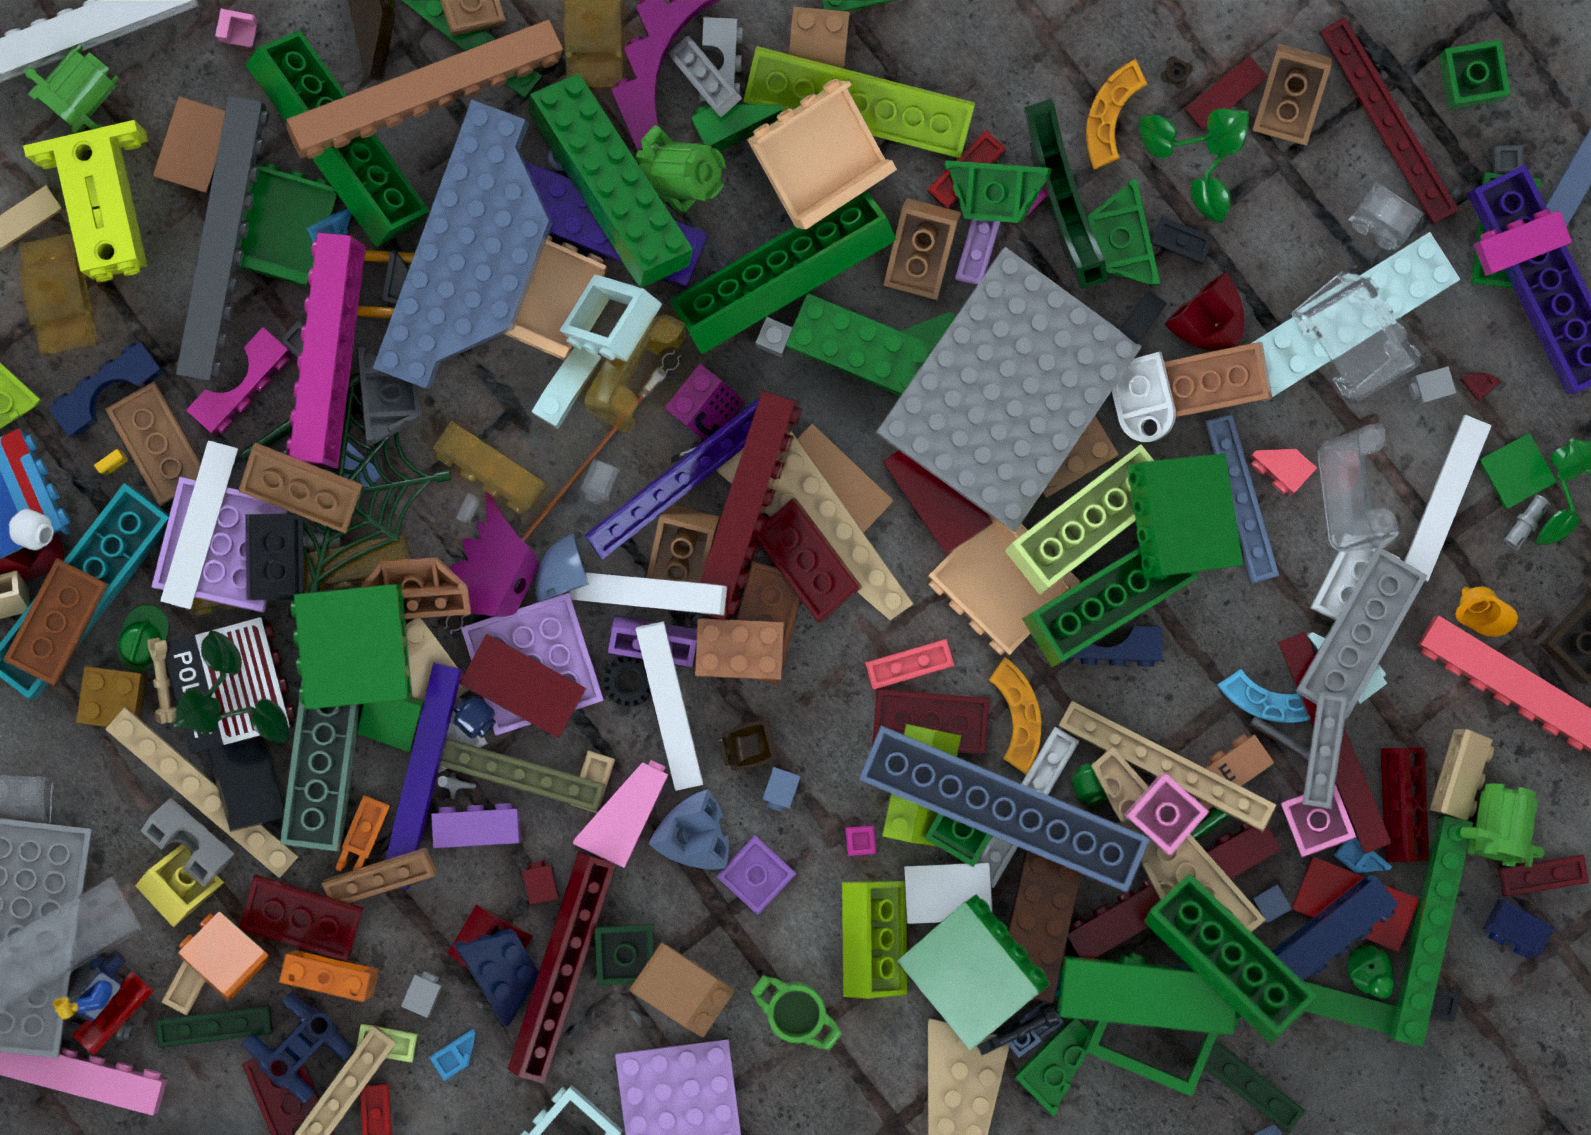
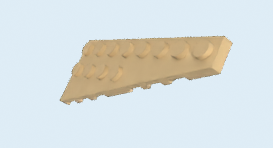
[717,431,914,620]
[1091,746,1266,932]
[928,1018,1009,1135]

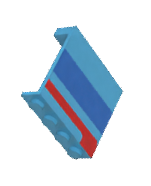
[0,428,70,559]

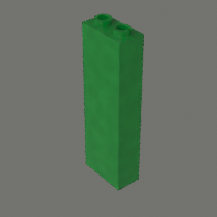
[1057,956,1240,1035]

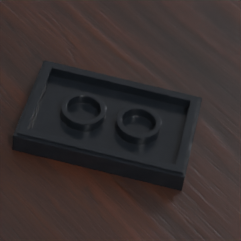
[245,514,304,600]
[207,737,285,832]

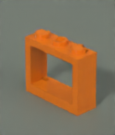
[279,950,379,1002]

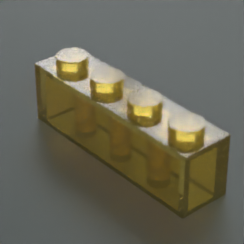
[433,421,548,514]

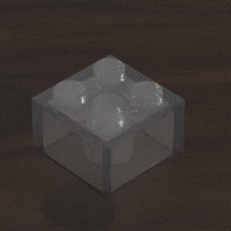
[1348,182,1424,250]

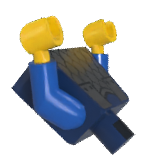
[53,950,126,1022]

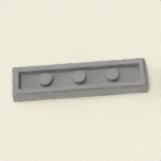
[668,35,742,117]
[1302,691,1348,809]

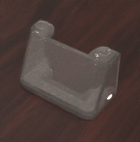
[1318,423,1399,552]

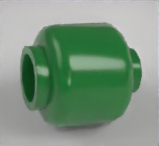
[1071,763,1108,807]

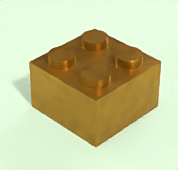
[76,666,148,727]

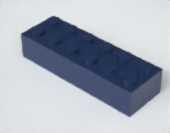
[1271,875,1399,984]

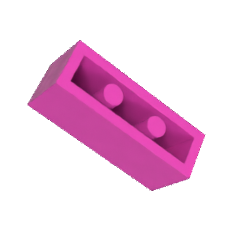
[1474,208,1572,276]

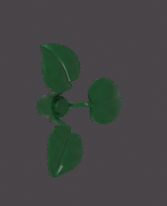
[173,630,289,743]

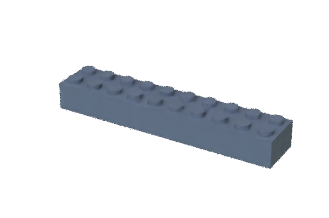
[859,725,1150,892]

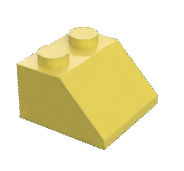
[135,844,224,927]

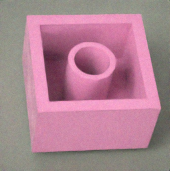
[1124,772,1209,855]
[1281,784,1356,858]

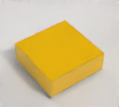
[94,449,128,476]

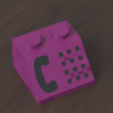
[665,363,745,441]

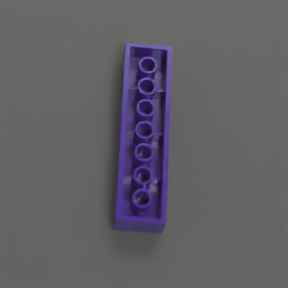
[525,162,708,290]
[1467,164,1591,395]

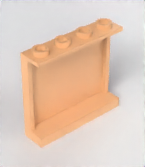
[747,79,897,230]
[504,235,608,361]
[928,515,1081,656]

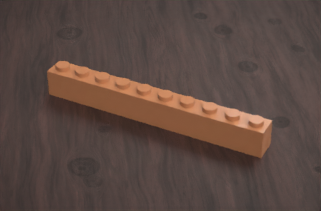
[286,19,563,159]

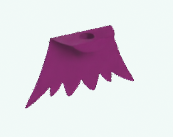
[449,490,540,617]

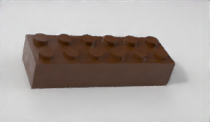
[1008,849,1081,1004]

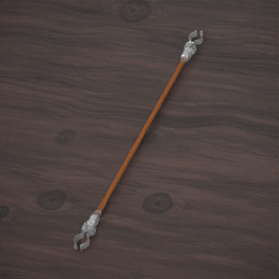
[444,350,682,634]

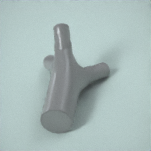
[438,772,476,799]

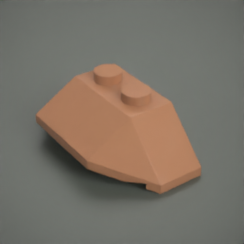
[360,557,471,619]

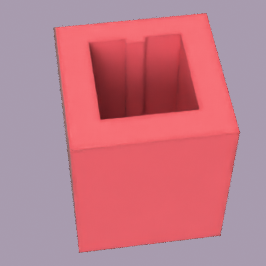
[1249,449,1317,495]

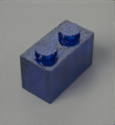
[1482,899,1555,959]

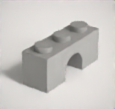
[700,17,743,107]
[141,798,234,887]

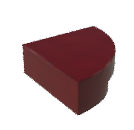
[1460,373,1501,401]

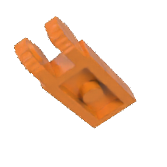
[335,795,391,871]

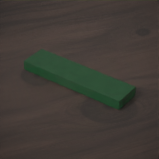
[155,1005,273,1048]
[1204,1041,1306,1133]

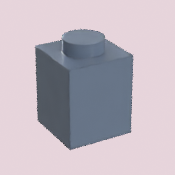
[763,767,801,812]

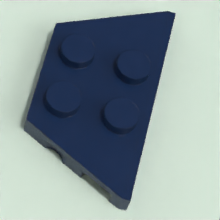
[453,929,539,1027]

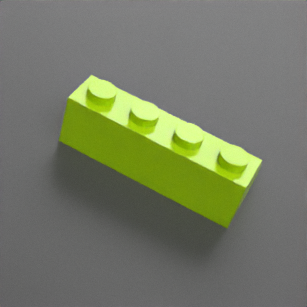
[882,724,961,847]
[842,881,907,999]

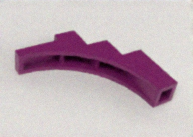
[611,0,721,152]

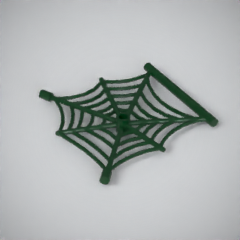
[240,372,452,593]

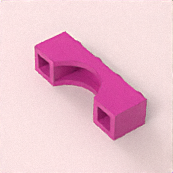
[186,327,292,435]

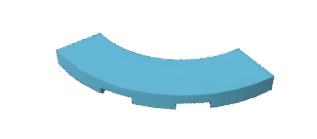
[1217,669,1309,723]

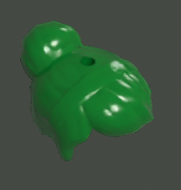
[1346,944,1394,999]

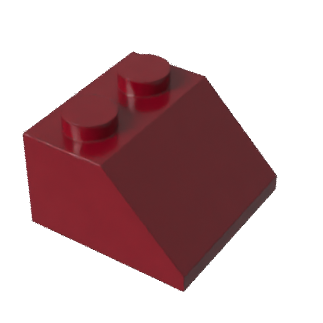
[447,904,533,968]

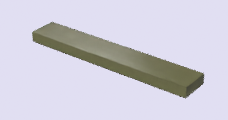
[440,738,606,812]

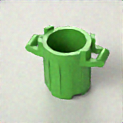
[25,44,120,134]
[635,125,726,214]
[1460,783,1544,867]
[751,975,842,1051]

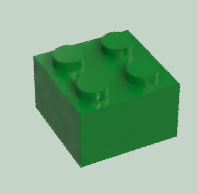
[1439,40,1511,111]

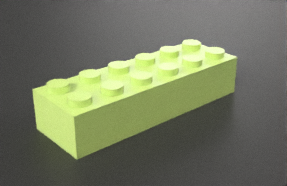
[1005,444,1154,595]

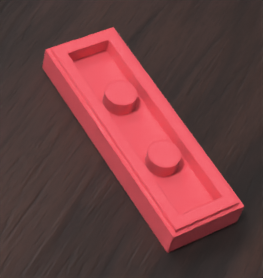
[865,639,954,690]

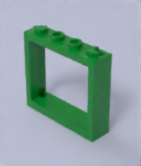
[1083,952,1218,1097]

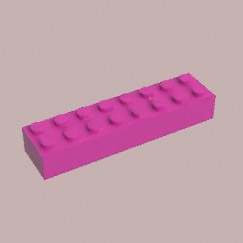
[287,233,366,469]

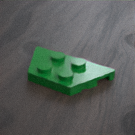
[945,160,1052,223]
[1087,179,1160,286]

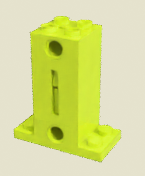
[23,120,148,282]

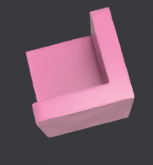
[215,9,259,48]

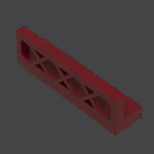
[1381,747,1429,862]

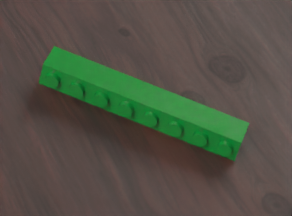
[1388,816,1473,1047]

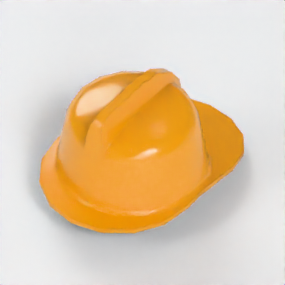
[1455,586,1518,637]

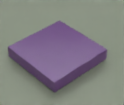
[716,835,796,915]

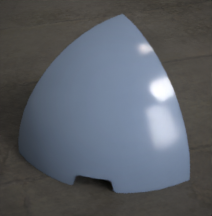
[535,533,589,603]
[649,789,729,869]

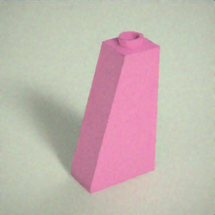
[573,760,669,868]

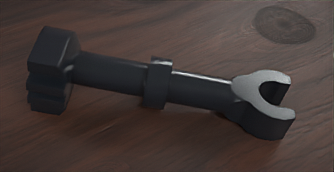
[977,1003,1059,1056]

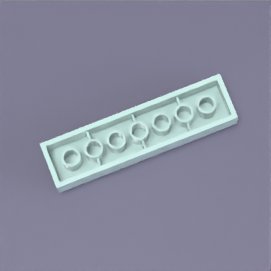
[1251,232,1460,402]

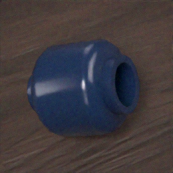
[453,696,496,739]

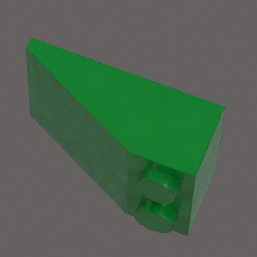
[691,104,783,152]
[924,761,992,867]

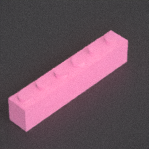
[0,1047,167,1115]

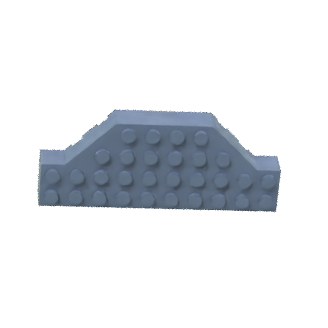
[373,100,553,389]

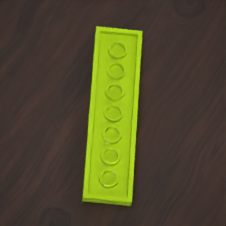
[743,46,975,158]

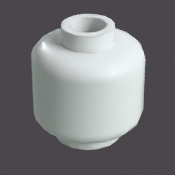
[9,509,54,550]

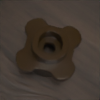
[1160,56,1193,89]

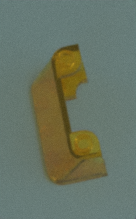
[585,315,685,434]

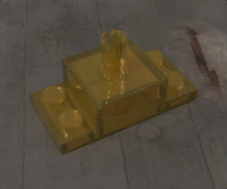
[564,0,623,87]
[19,233,98,355]

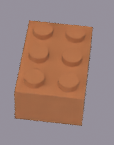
[695,619,784,680]

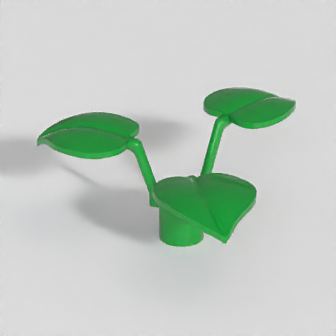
[1139,108,1249,223]
[1534,439,1591,545]

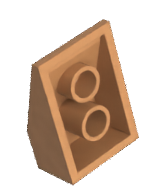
[789,7,849,69]
[1252,43,1332,146]
[883,198,961,300]
[646,505,720,583]
[629,942,736,1038]

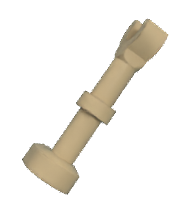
[147,638,176,724]

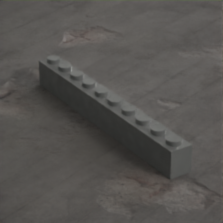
[176,96,269,383]

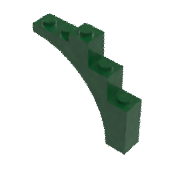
[1024,99,1108,289]

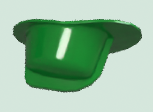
[117,605,169,672]

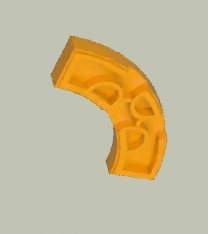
[1086,59,1147,171]
[989,657,1041,775]

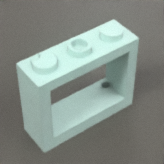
[559,274,662,362]
[521,1085,623,1135]

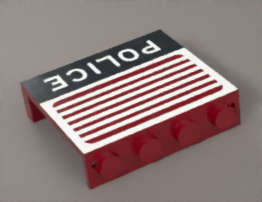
[166,617,297,754]

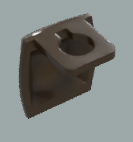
[718,720,779,770]

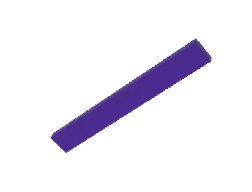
[584,398,760,559]
[386,662,463,890]

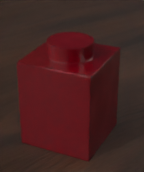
[522,860,559,905]

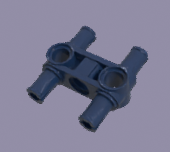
[241,990,355,1104]

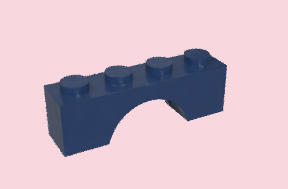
[49,342,165,439]
[1059,626,1163,667]

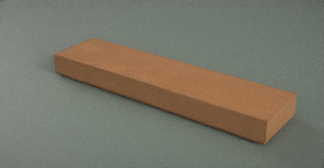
[322,848,437,903]

